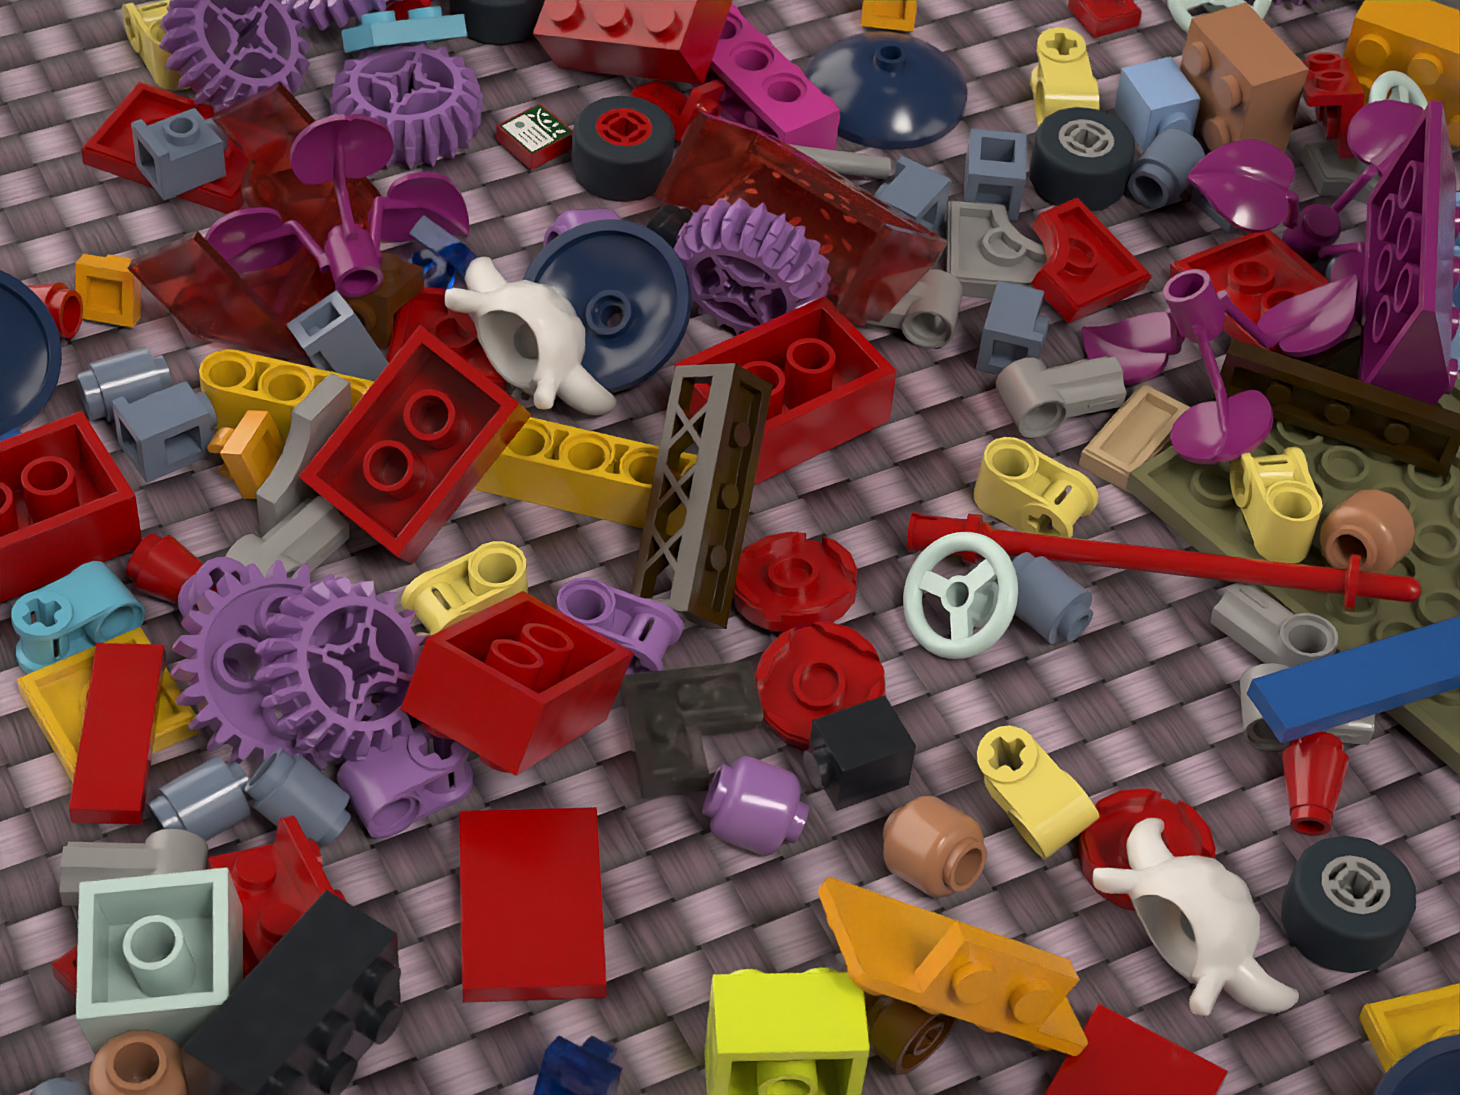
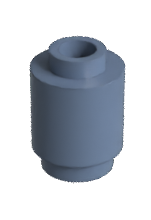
[1128,129,1205,209]
[75,346,173,422]
[997,552,1093,644]
[244,748,351,847]
[145,756,253,841]

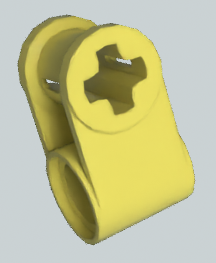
[122,0,190,91]
[1030,27,1099,126]
[974,437,1099,538]
[1230,447,1323,563]
[400,541,528,636]
[977,725,1099,860]

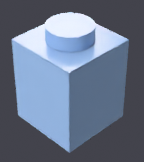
[1114,57,1201,151]

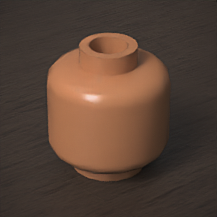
[1319,489,1415,574]
[883,795,987,898]
[89,1029,188,1095]

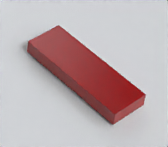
[69,643,166,825]

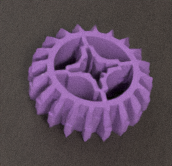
[159,0,311,120]
[330,41,483,170]
[674,198,832,335]
[253,577,431,762]

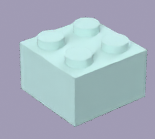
[76,868,243,1055]

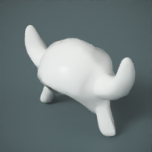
[445,257,616,415]
[1093,818,1299,1016]

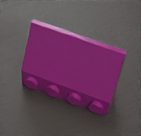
[1359,100,1460,405]

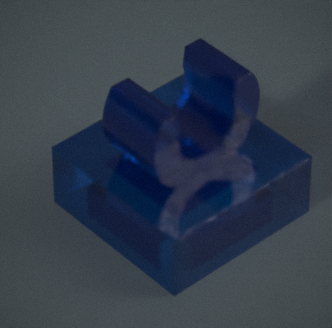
[408,215,478,289]
[533,1035,623,1095]

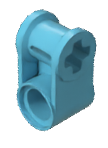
[11,561,145,674]

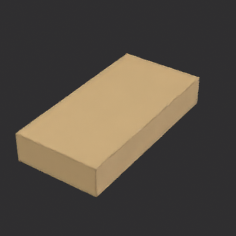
[1079,383,1191,494]

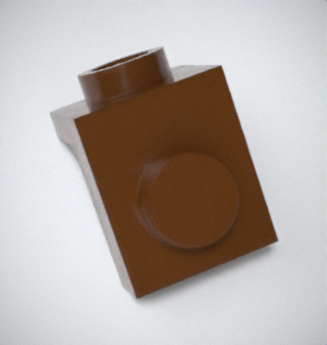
[335,253,424,349]

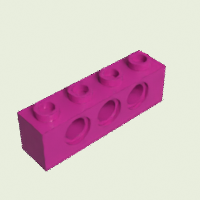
[690,4,840,150]

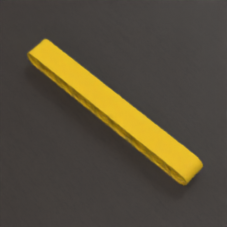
[199,349,697,536]

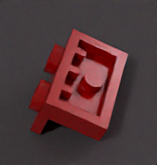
[1301,52,1365,159]
[206,815,346,972]

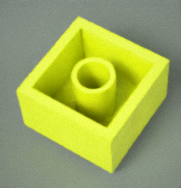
[704,968,870,1095]

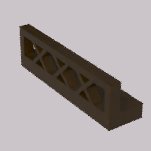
[1212,338,1460,476]
[631,363,773,629]

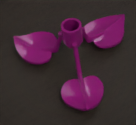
[1187,100,1424,326]
[198,114,470,297]
[1082,269,1360,464]

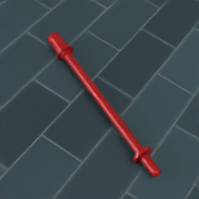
[907,512,1422,612]

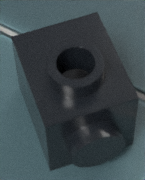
[803,695,916,811]

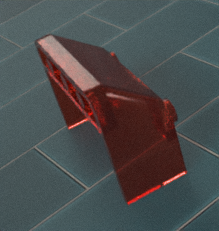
[127,82,381,360]
[653,111,948,327]

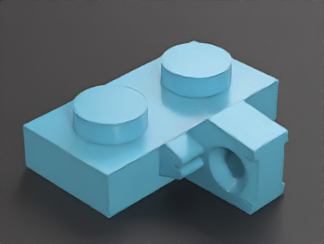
[341,6,467,53]

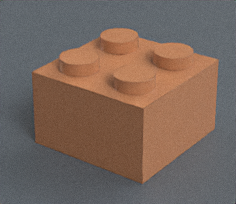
[1180,2,1309,153]

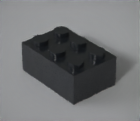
[181,890,403,1095]

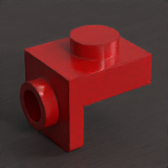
[630,80,725,142]

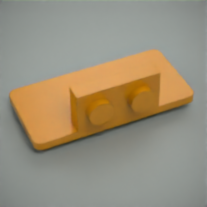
[817,877,1088,1056]

